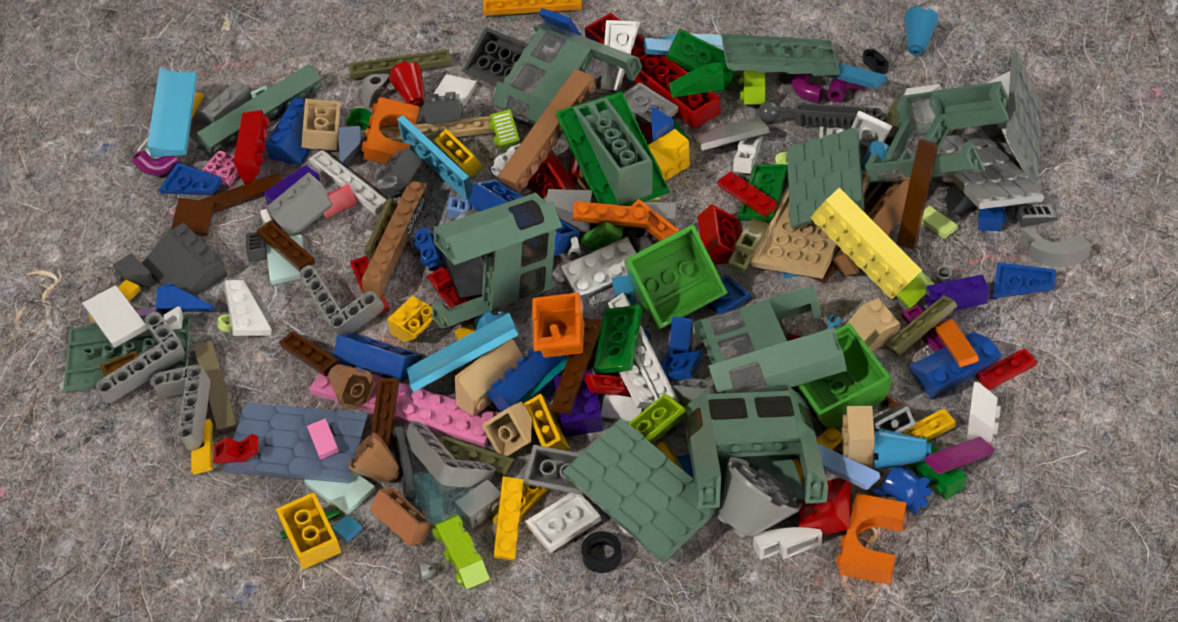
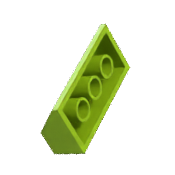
[628,393,686,444]

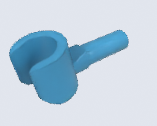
[827,314,842,329]

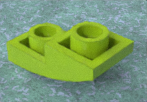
[896,271,934,309]

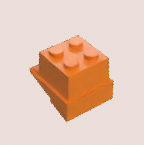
[532,292,585,358]

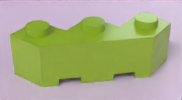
[740,70,765,105]
[431,513,490,590]

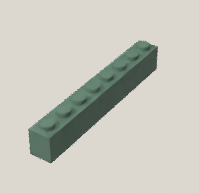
[197,64,322,155]

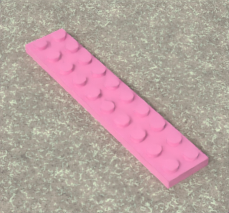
[309,364,499,448]

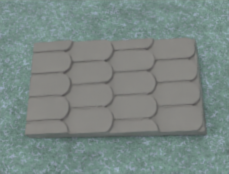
[922,132,1044,209]

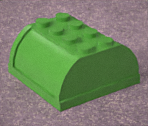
[624,224,727,329]
[797,323,892,428]

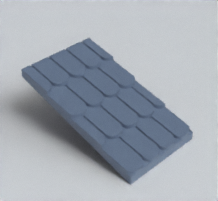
[223,403,368,483]

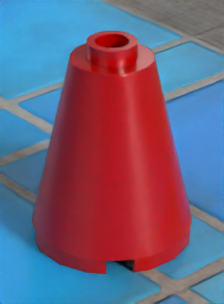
[388,61,425,108]

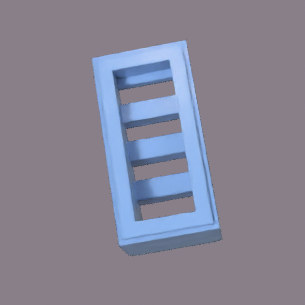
[447,197,474,219]

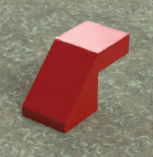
[213,434,258,464]

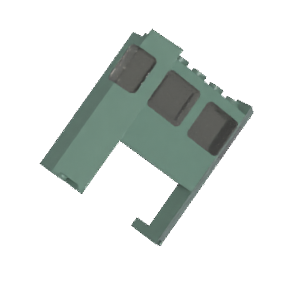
[432,193,562,329]
[685,386,828,509]

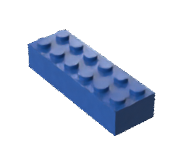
[468,179,581,256]

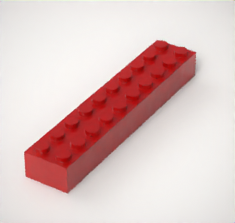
[584,13,721,130]

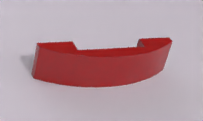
[427,267,478,324]

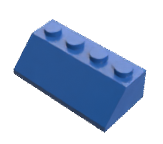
[265,97,310,165]
[909,332,1002,400]
[333,333,422,381]

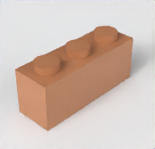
[370,488,433,546]

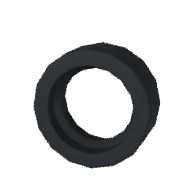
[581,531,622,573]

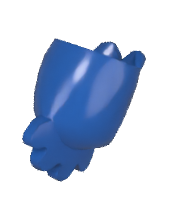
[874,466,932,514]

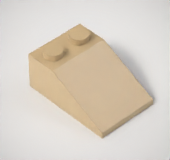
[302,99,340,150]

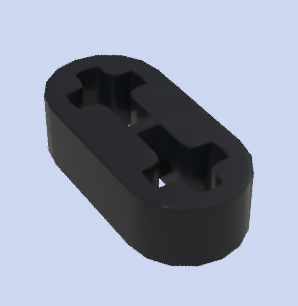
[863,49,889,74]

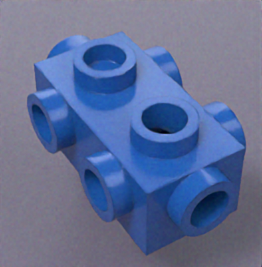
[414,227,445,271]

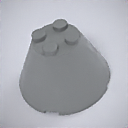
[717,457,801,538]

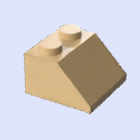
[846,298,900,351]
[481,401,532,456]

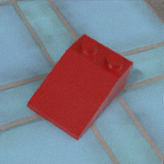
[799,477,851,536]

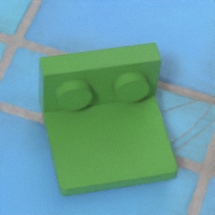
[580,222,623,251]

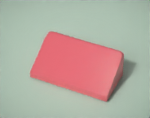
[322,184,357,218]

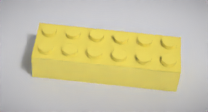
[810,188,922,299]

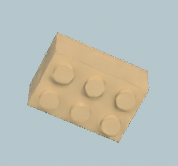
[842,406,875,469]

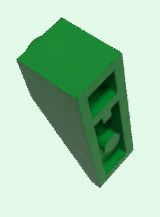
[669,62,724,98]

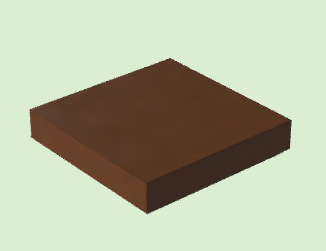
[171,198,215,236]

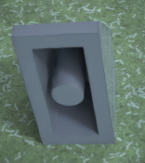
[339,126,366,166]

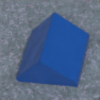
[651,107,674,142]

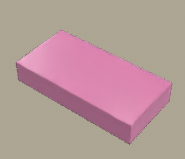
[307,418,339,460]

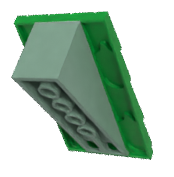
[556,91,669,206]

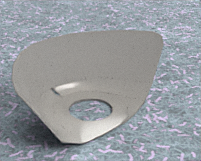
[361,73,390,107]

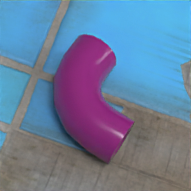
[791,73,823,103]
[827,79,867,102]
[131,149,180,176]

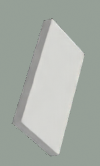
[83,285,148,348]

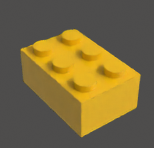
[276,492,341,570]

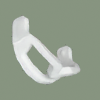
[564,237,581,259]

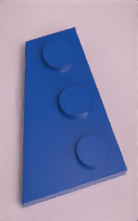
[159,163,223,195]
[993,262,1056,299]

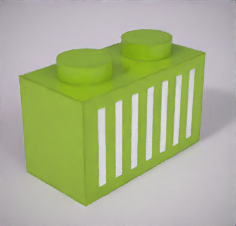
[488,109,520,153]

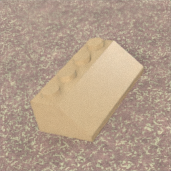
[455,339,523,417]

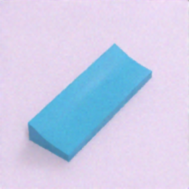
[147,68,197,157]
[397,115,474,200]
[406,313,519,392]

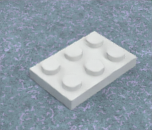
[526,493,601,553]

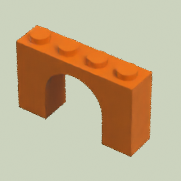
[361,97,420,164]
[836,493,907,585]

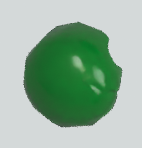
[346,108,372,131]

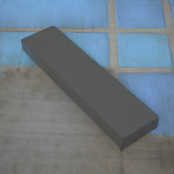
[392,426,416,502]

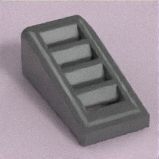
[1015,204,1058,227]
[246,232,267,262]

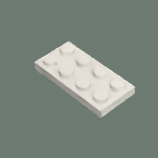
[560,237,636,296]

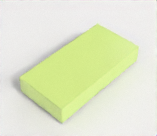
[922,206,957,239]

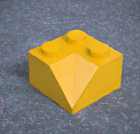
[648,129,690,181]

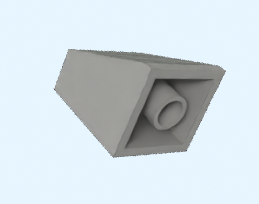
[544,189,594,240]

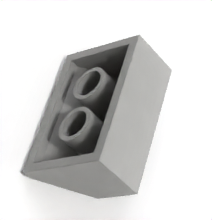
[193,81,252,126]
[267,172,333,236]
[523,445,584,495]

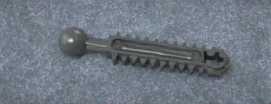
[758,101,886,128]

